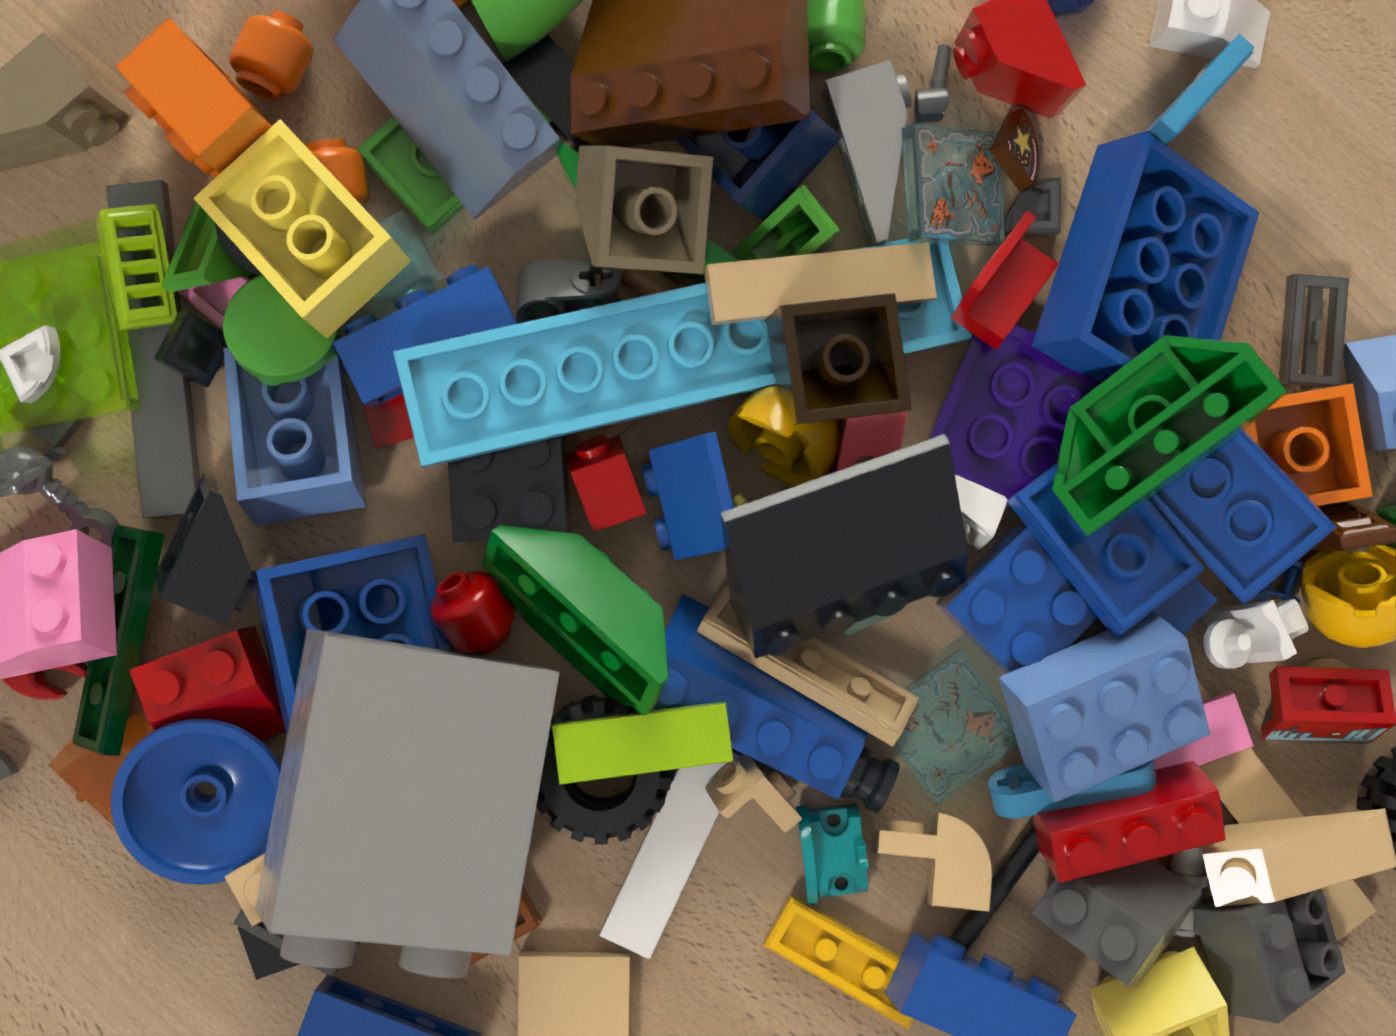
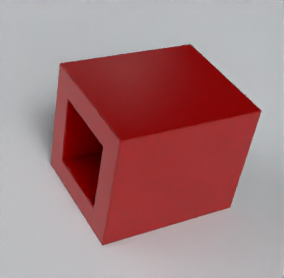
[567,435,647,533]

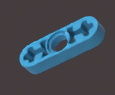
[988,759,1157,819]

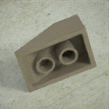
[0,33,129,172]

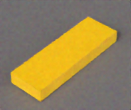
[763,894,914,1029]

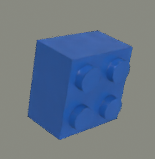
[936,527,1098,674]

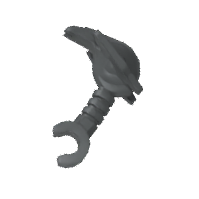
[0,445,119,547]

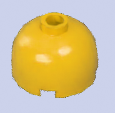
[727,384,841,487]
[1302,545,1396,648]

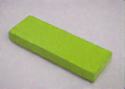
[552,701,733,784]

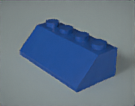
[652,594,868,799]

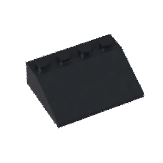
[720,434,968,659]

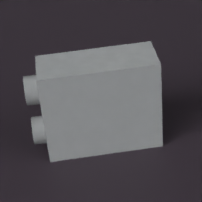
[255,629,560,978]

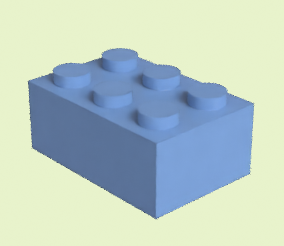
[998,611,1210,803]

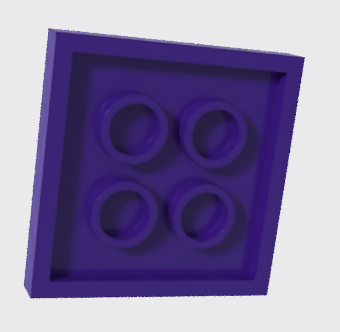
[927,325,1103,507]

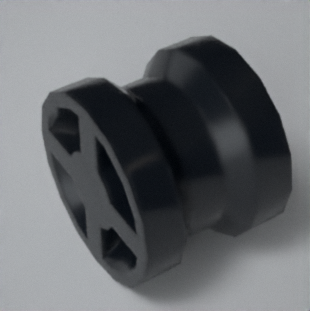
[840,746,900,813]

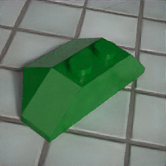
[1052,335,1288,536]
[481,525,668,715]

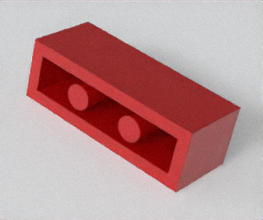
[1033,761,1226,883]

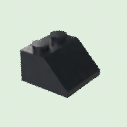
[156,473,255,625]

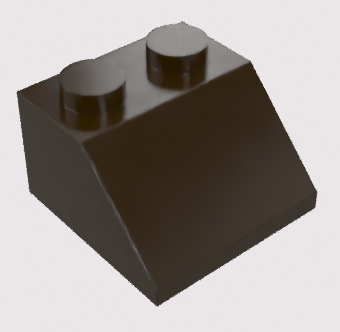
[766,293,912,425]

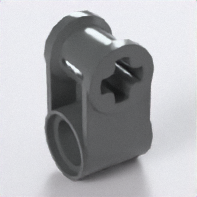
[516,258,622,324]

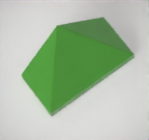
[161,201,254,292]

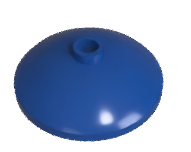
[111,719,281,885]

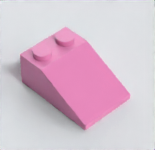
[0,529,117,679]

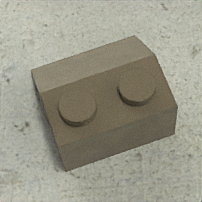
[575,145,713,274]

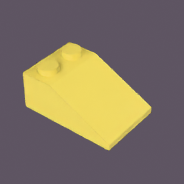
[194,119,412,338]

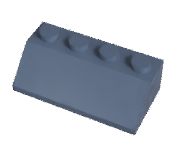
[333,0,561,220]

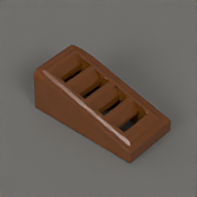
[1310,500,1396,551]

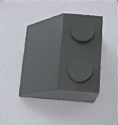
[1031,859,1202,988]

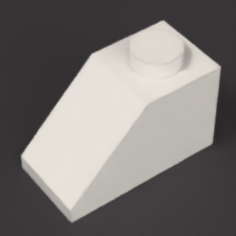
[1149,0,1270,69]

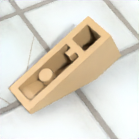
[1202,809,1396,907]

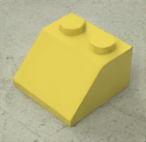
[1090,947,1230,1036]

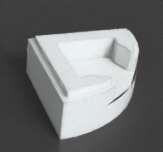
[0,325,60,403]

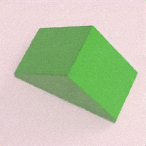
[732,185,839,261]

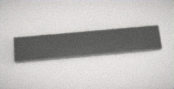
[106,180,200,518]

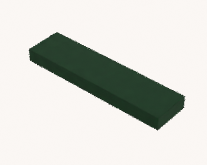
[72,524,165,756]

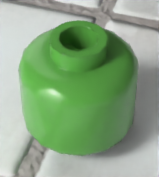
[807,0,866,73]

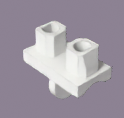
[1202,599,1309,669]

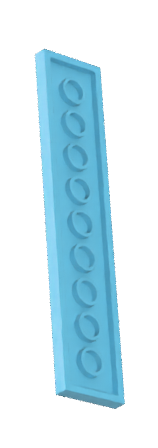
[393,233,972,469]

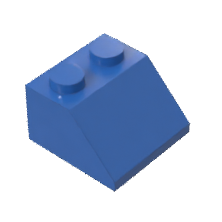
[641,431,734,560]

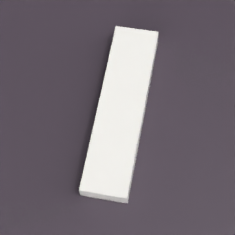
[599,750,742,960]

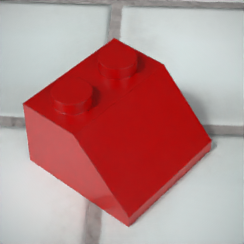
[953,0,1086,118]
[129,625,285,741]

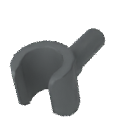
[914,45,952,123]

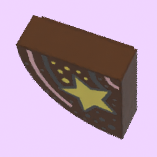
[990,108,1039,190]

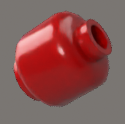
[430,571,515,655]

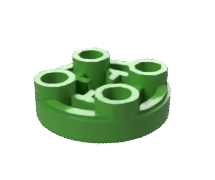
[223,274,341,386]

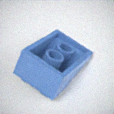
[223,348,366,526]

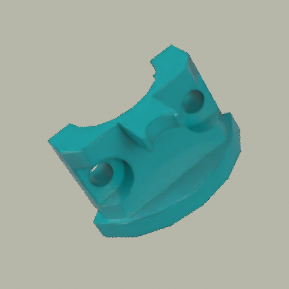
[796,803,869,904]

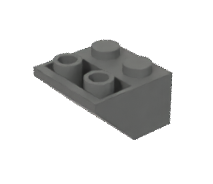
[1192,889,1346,1024]

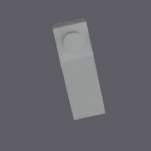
[821,60,912,247]

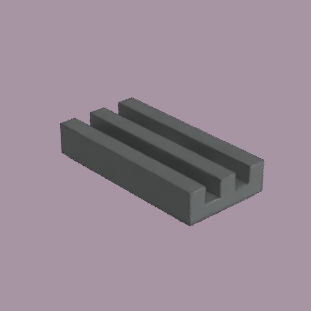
[1279,274,1349,389]

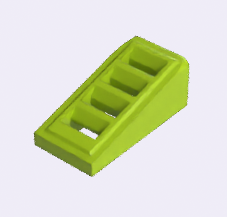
[95,204,177,331]

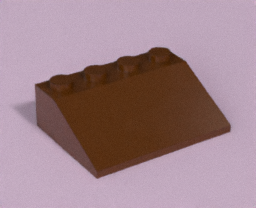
[570,0,810,147]

